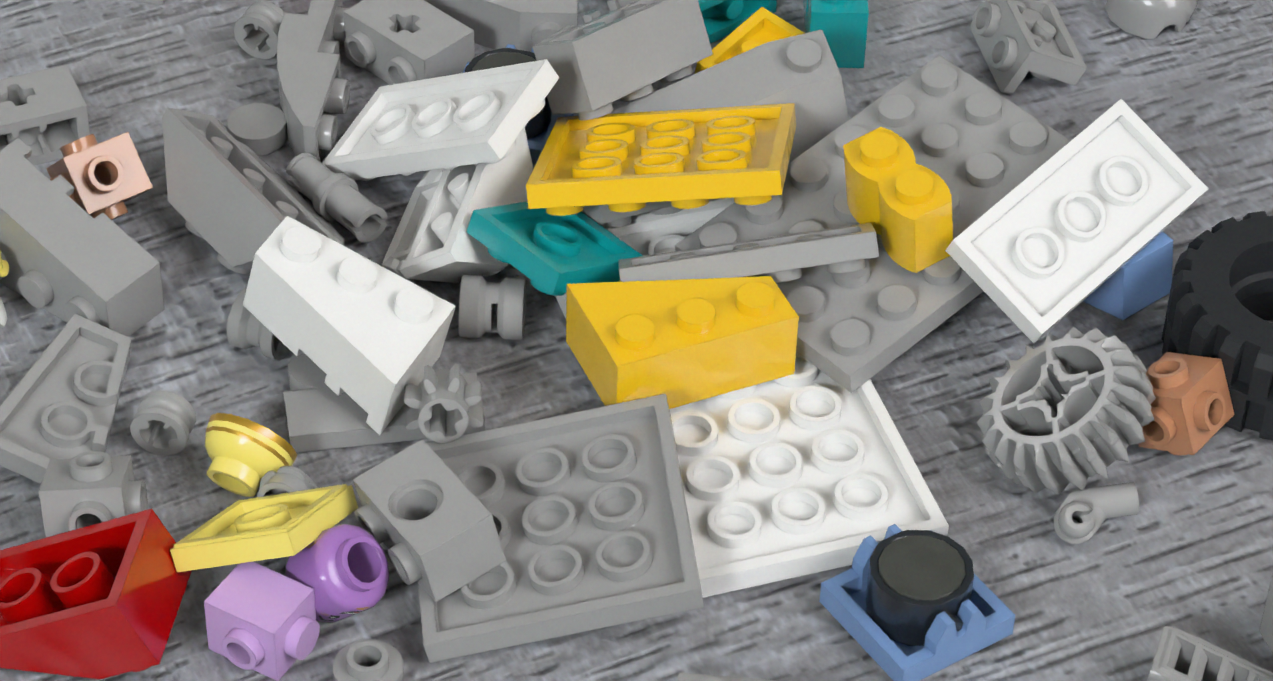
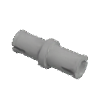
[285,153,387,243]

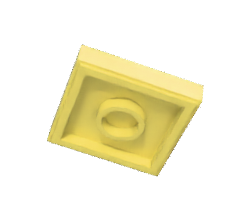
[170,484,358,572]

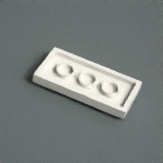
[322,59,560,181]
[945,99,1209,343]

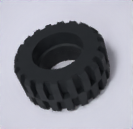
[1161,211,1273,440]

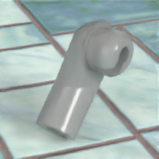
[1054,482,1139,544]

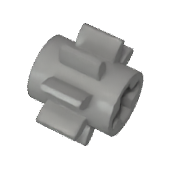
[404,364,484,443]

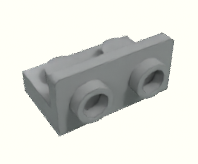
[970,0,1087,95]

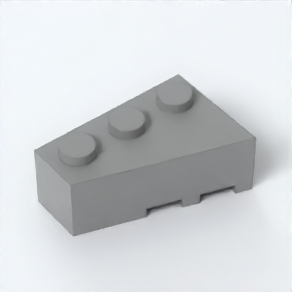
[532,0,713,121]
[0,138,165,337]

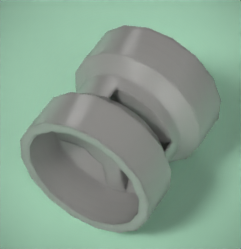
[459,275,527,340]

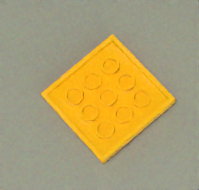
[526,103,796,216]

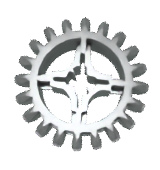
[977,327,1156,495]

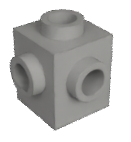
[38,451,148,537]

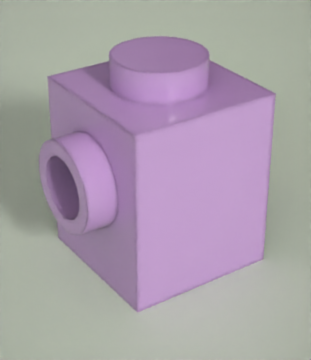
[204,562,320,681]

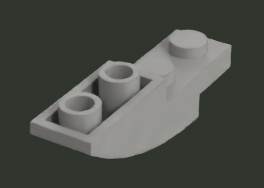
[276,0,350,162]

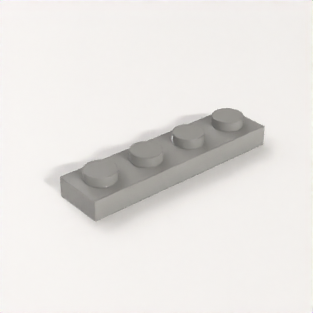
[619,223,879,283]

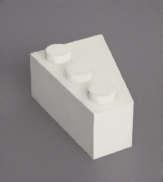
[243,216,456,435]

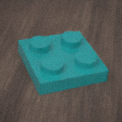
[466,201,643,296]

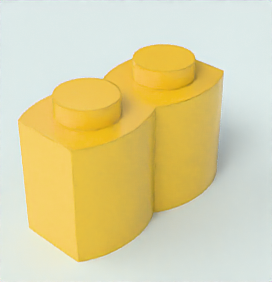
[843,127,953,273]

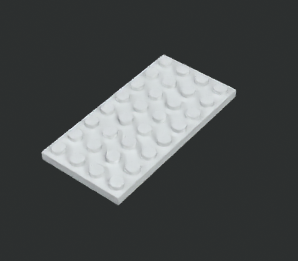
[556,198,949,598]

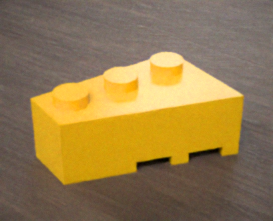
[566,276,799,409]

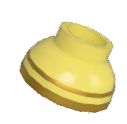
[205,413,297,497]

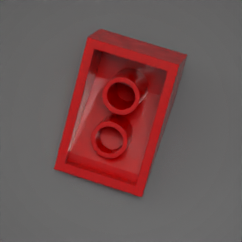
[0,508,192,679]

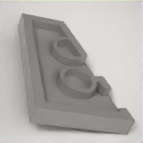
[0,314,132,484]

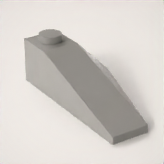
[609,30,849,163]

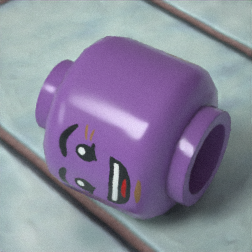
[286,524,389,623]

